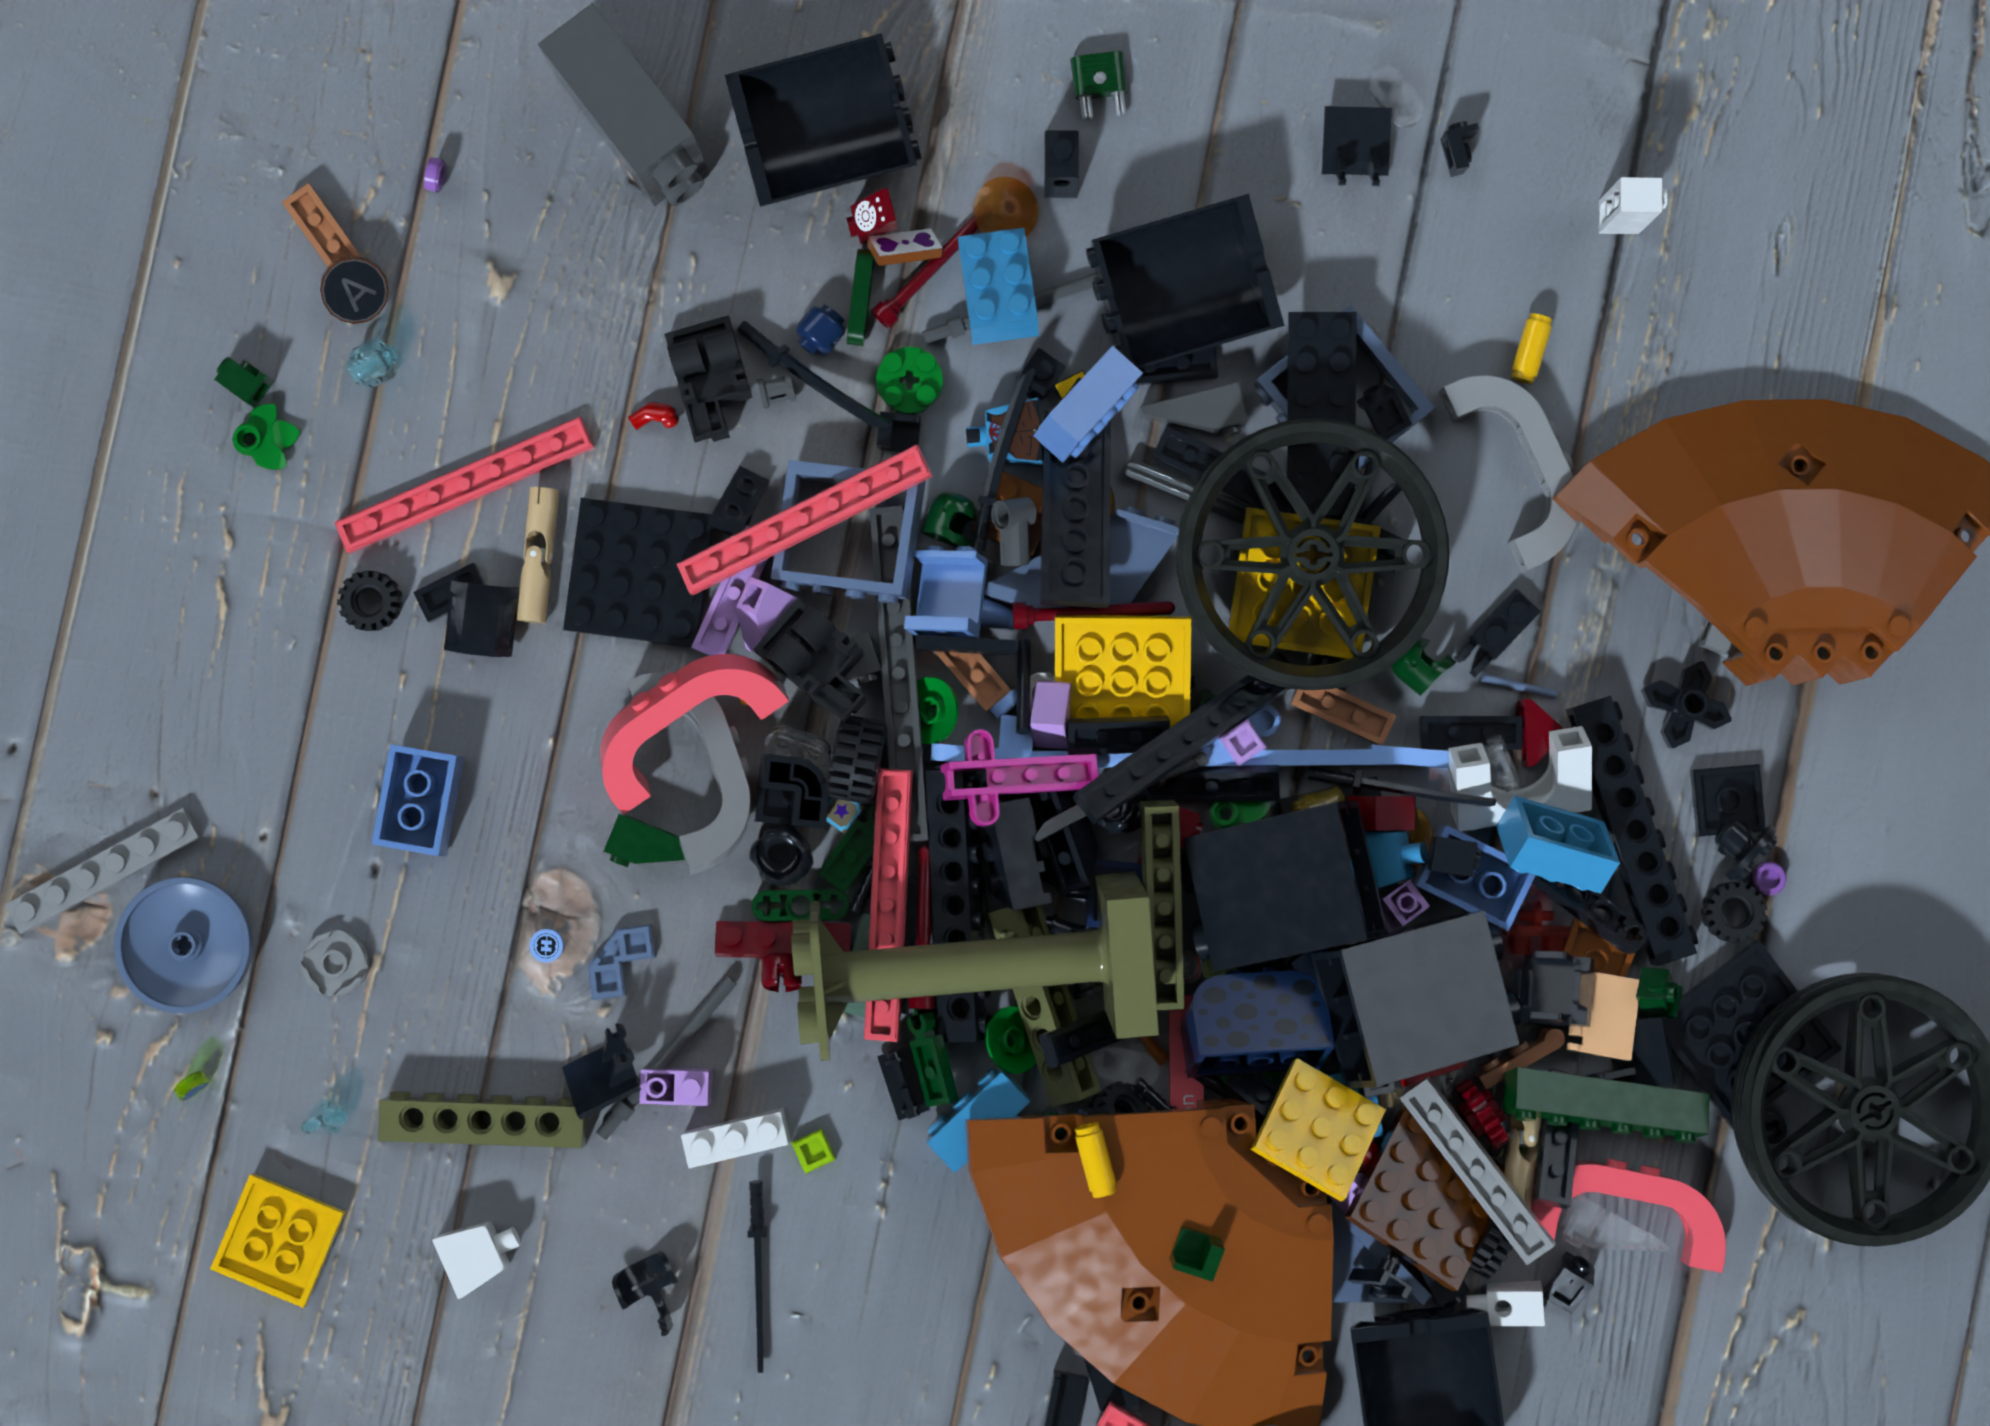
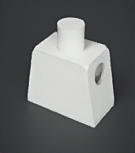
[432,1221,521,1299]
[1466,1281,1545,1326]

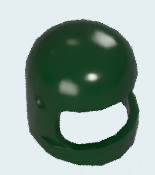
[921,492,977,547]
[1391,637,1456,696]

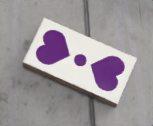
[867,228,943,266]

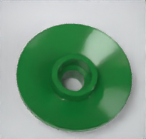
[918,677,959,744]
[986,1006,1036,1074]

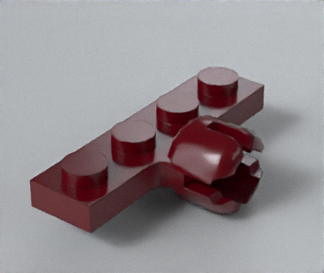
[715,921,851,992]

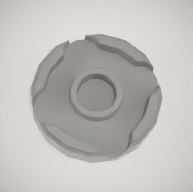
[301,930,370,997]

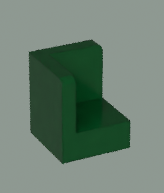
[1169,1226,1225,1282]

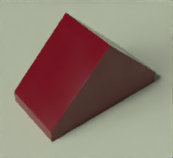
[1518,699,1564,767]
[1347,796,1416,830]

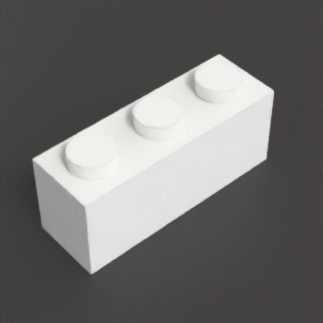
[1599,177,1667,234]
[681,1108,791,1169]

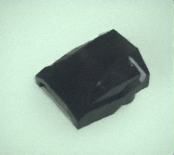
[443,580,519,657]

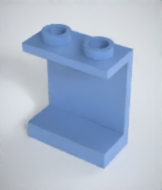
[904,546,988,638]

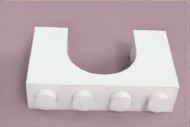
[1448,726,1592,832]

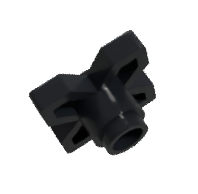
[1641,661,1732,749]

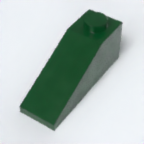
[604,813,685,867]

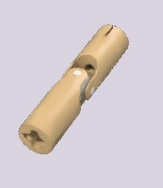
[516,487,560,624]
[1504,1114,1542,1209]

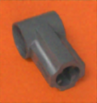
[991,497,1037,566]

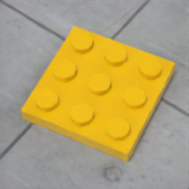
[1250,1058,1386,1202]
[210,1173,346,1308]

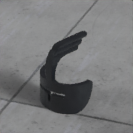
[612,1251,679,1336]

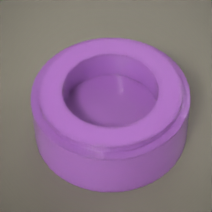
[424,157,446,193]
[1750,861,1787,895]

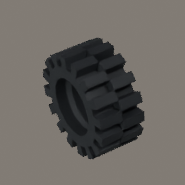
[337,570,403,631]
[1469,1218,1513,1279]

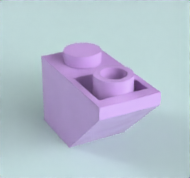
[736,577,798,653]
[639,1067,713,1106]

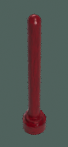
[871,205,993,330]
[1012,601,1175,630]
[908,845,935,1009]

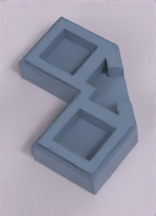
[588,924,656,1000]

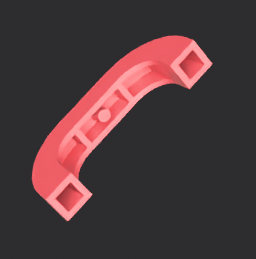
[599,654,789,815]
[1531,1158,1726,1273]

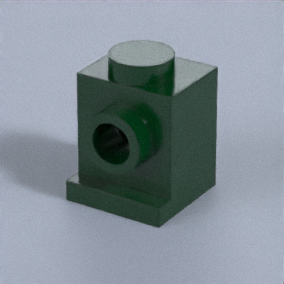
[214,357,275,408]
[1636,967,1683,1019]

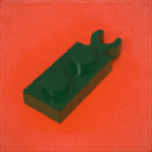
[817,803,876,893]
[907,1012,959,1107]

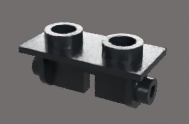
[877,1046,930,1121]

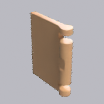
[1566,972,1639,1061]

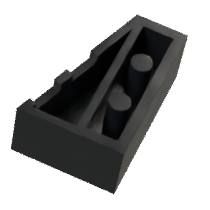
[981,793,1052,911]

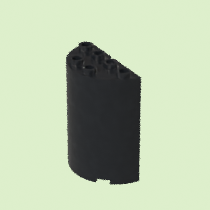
[725,33,922,207]
[1086,193,1285,369]
[1350,1306,1504,1426]

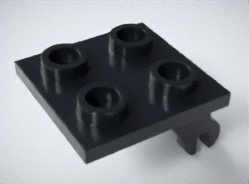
[1321,106,1392,186]
[1580,1016,1677,1086]
[562,1023,642,1120]

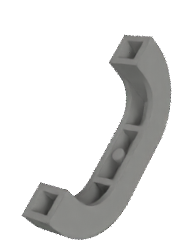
[1439,375,1577,573]
[627,672,751,875]

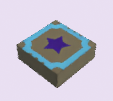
[826,798,865,834]

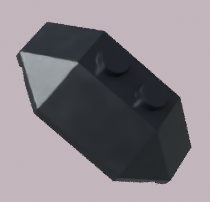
[1023,756,1098,895]

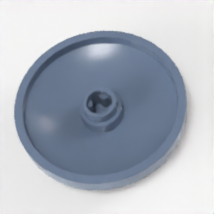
[114,877,253,1013]

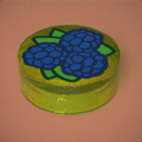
[174,1071,210,1102]

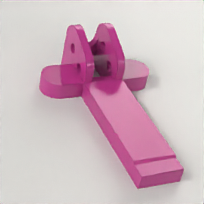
[940,729,1098,827]

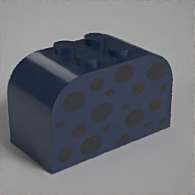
[1181,967,1335,1078]

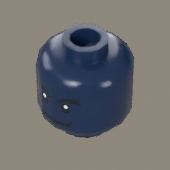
[796,304,845,355]

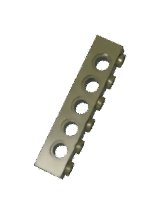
[1140,800,1184,1010]
[988,905,1101,1107]
[378,1091,588,1148]

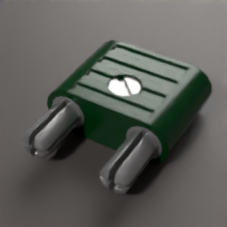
[1070,51,1128,121]

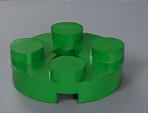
[876,347,943,415]

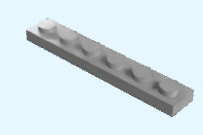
[4,808,202,934]
[1400,1076,1556,1265]

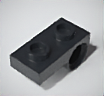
[708,466,769,536]

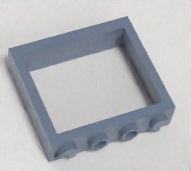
[1254,304,1435,472]
[771,460,926,603]

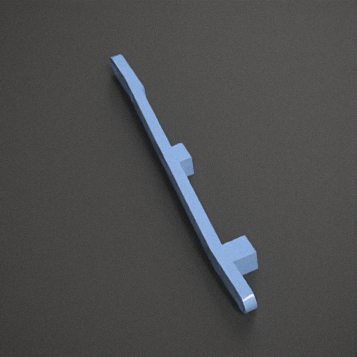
[930,715,1449,769]

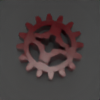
[1454,1078,1509,1150]

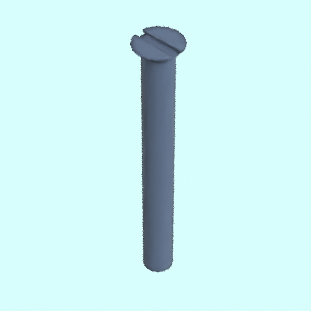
[1479,671,1557,699]

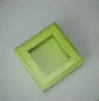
[791,1128,836,1174]

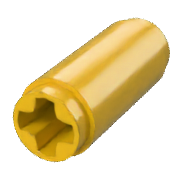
[1511,313,1552,385]
[1075,1122,1117,1198]

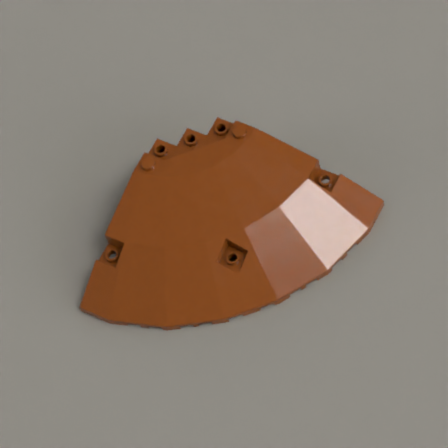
[1552,399,1990,686]
[965,1098,1334,1426]

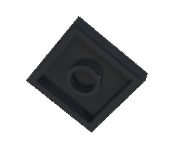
[1690,764,1766,837]

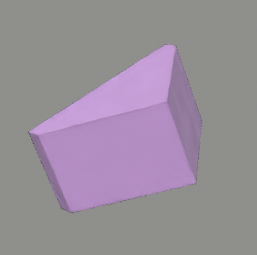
[1030,680,1071,749]

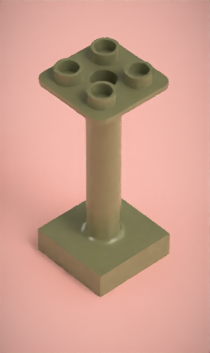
[791,871,1159,1061]

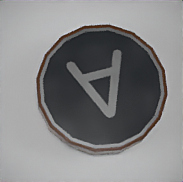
[320,256,389,324]

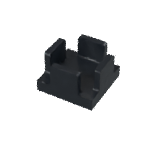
[1513,951,1595,1027]

